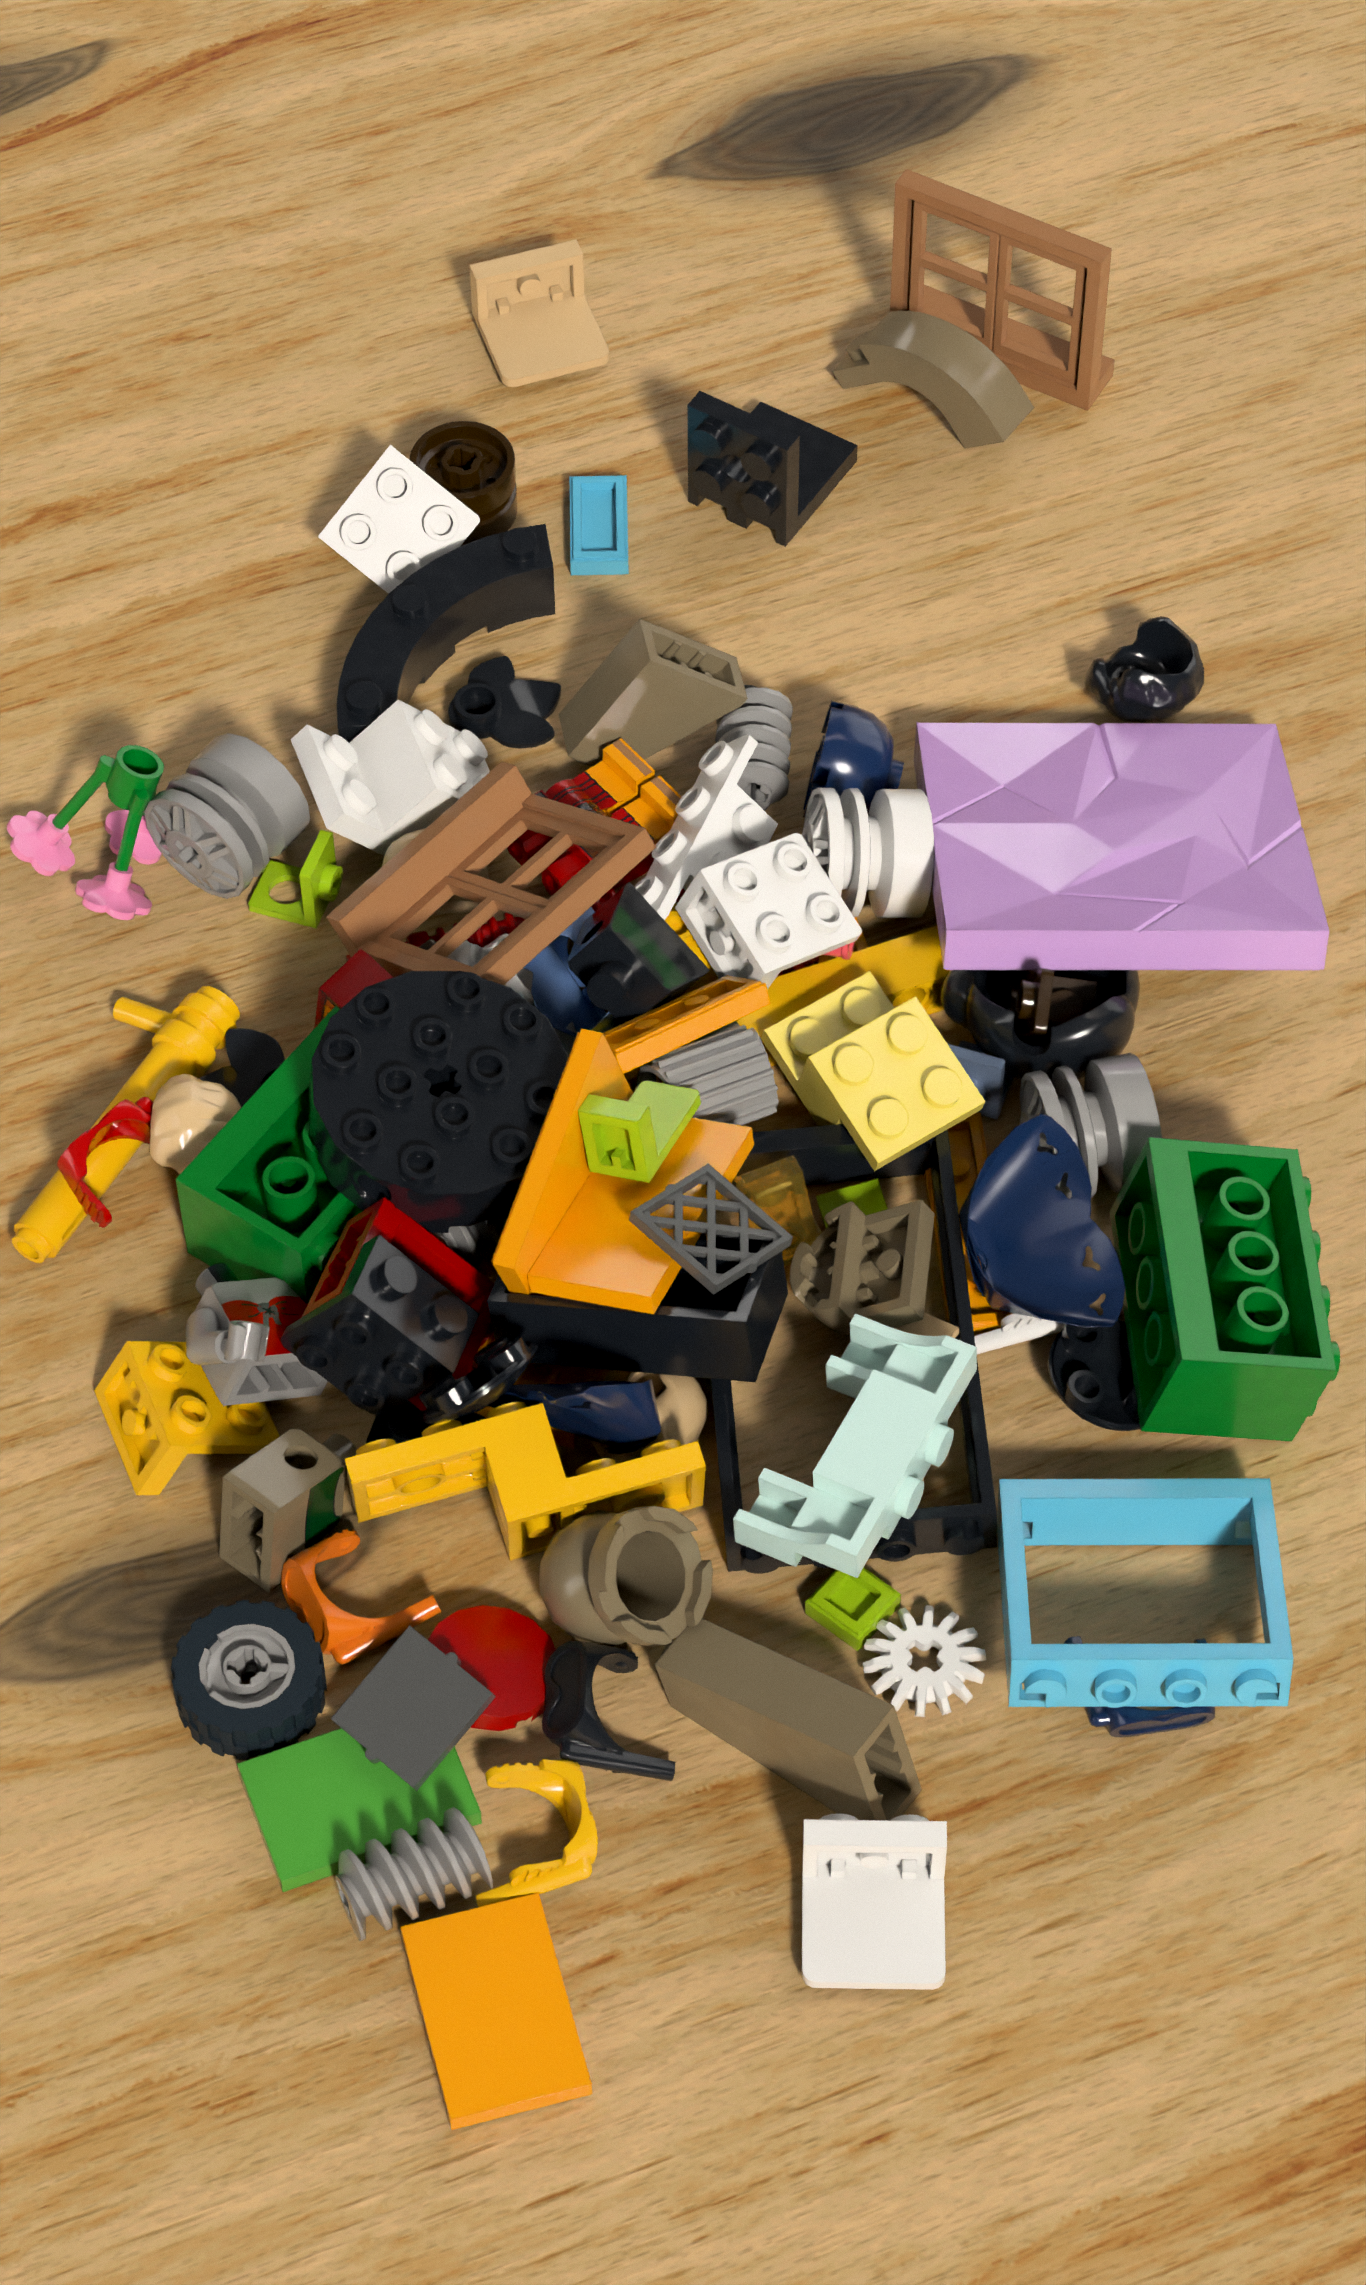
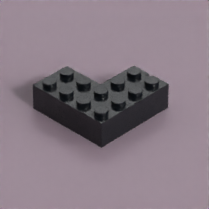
[487,1233,788,1382]

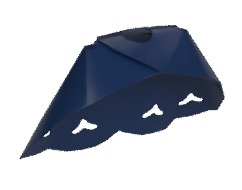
[959,1114,1125,1327]
[488,1379,661,1454]

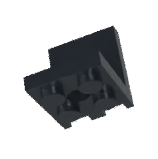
[687,391,858,547]

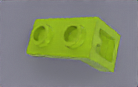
[578,1081,701,1183]

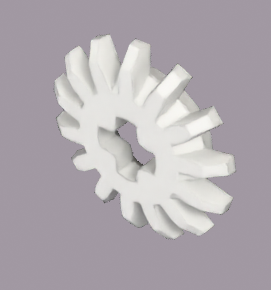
[863,1605,986,1717]

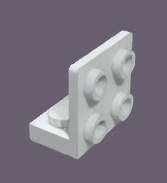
[318,445,480,594]
[675,833,862,990]

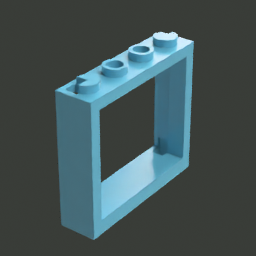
[997,1478,1293,1708]

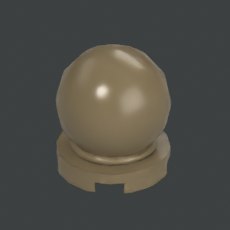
[539,1506,713,1647]

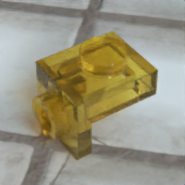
[734,1155,822,1266]

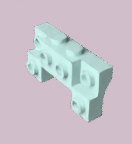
[733,1314,977,1578]

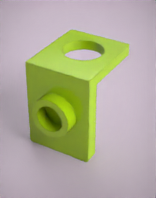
[248,830,343,929]

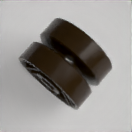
[410,421,517,546]

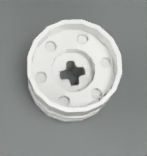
[802,788,934,918]

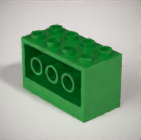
[175,1006,362,1305]
[1109,1137,1340,1442]

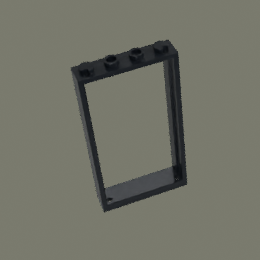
[711,1124,997,1574]

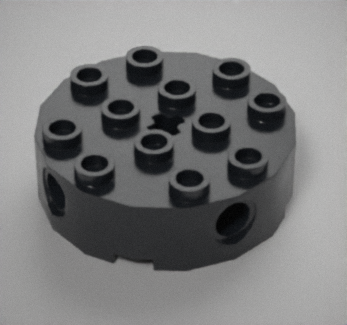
[308,971,569,1233]

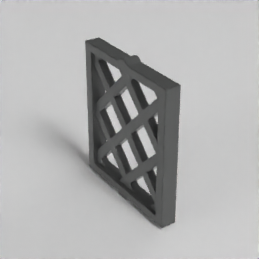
[629,1164,793,1295]

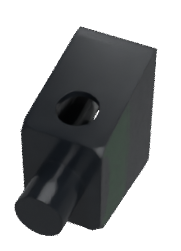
[567,882,709,1024]

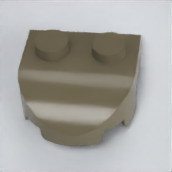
[790,1199,935,1336]

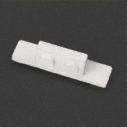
[635,734,778,920]

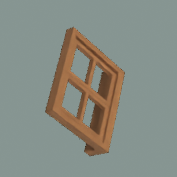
[890,169,1115,411]
[326,761,656,985]

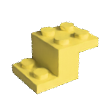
[761,971,986,1171]

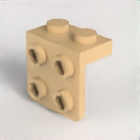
[469,239,609,387]

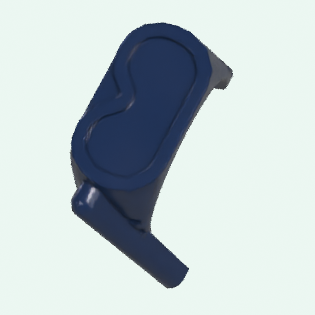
[1064,1636,1215,1737]

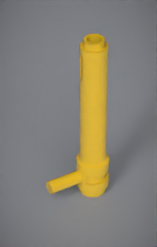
[12,986,240,1263]

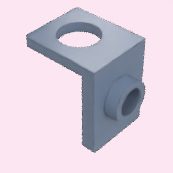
[948,1041,1014,1120]

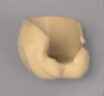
[149,1074,242,1174]

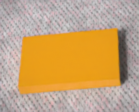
[400,1892,592,2130]

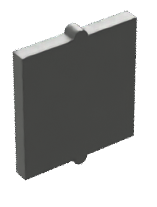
[331,1625,496,1791]

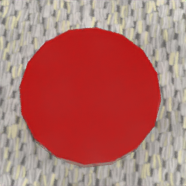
[428,1605,556,1731]

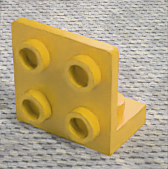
[94,1341,280,1495]

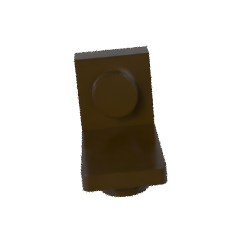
[1004,968,1097,1040]

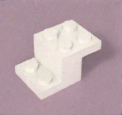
[290,700,490,856]

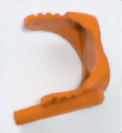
[281,1529,442,1665]

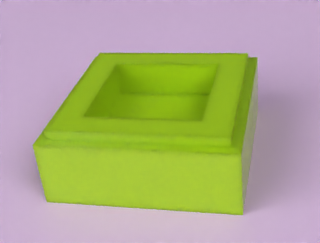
[805,1567,901,1652]

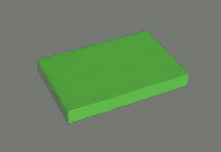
[237,1728,482,1892]

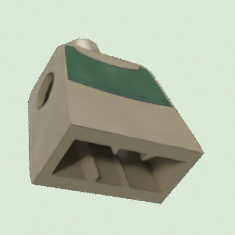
[219,1429,357,1593]

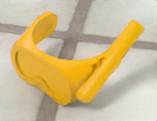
[475,1759,598,1907]

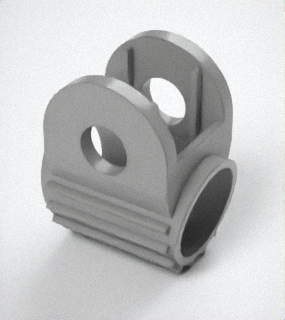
[637,1021,779,1126]

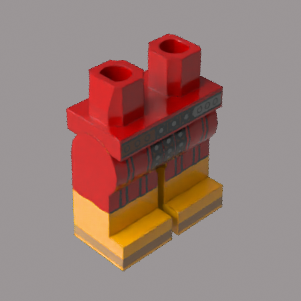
[507,738,682,897]

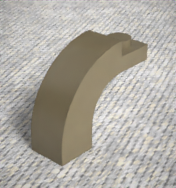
[832,311,1034,448]

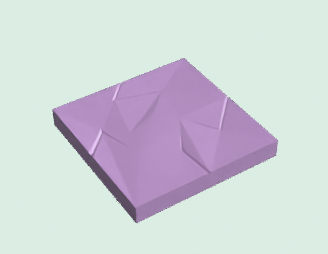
[914,722,1329,970]

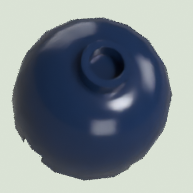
[803,700,904,818]

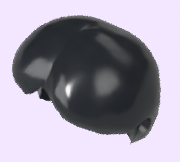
[941,970,1140,1081]

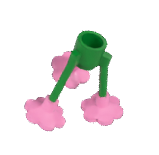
[7,745,164,920]

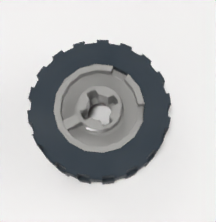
[171,1600,327,1760]

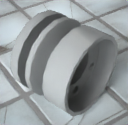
[144,733,310,899]
[1020,1053,1162,1199]

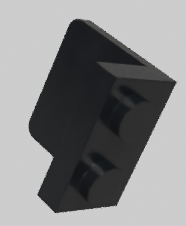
[280,1235,479,1415]

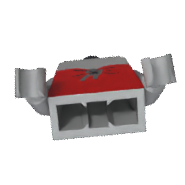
[186,1263,328,1406]

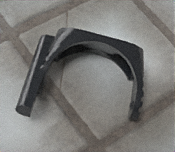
[542,1641,676,1781]

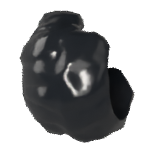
[1084,616,1204,723]

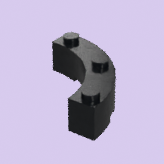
[336,524,555,743]

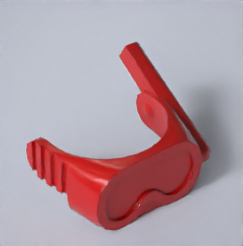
[57,1097,180,1228]

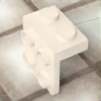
[802,1814,947,1990]

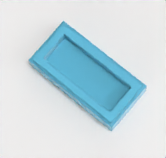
[569,475,629,576]

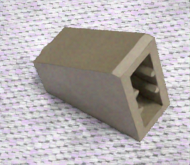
[559,619,748,766]

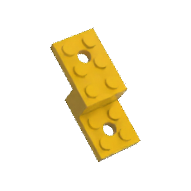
[345,1402,706,1561]

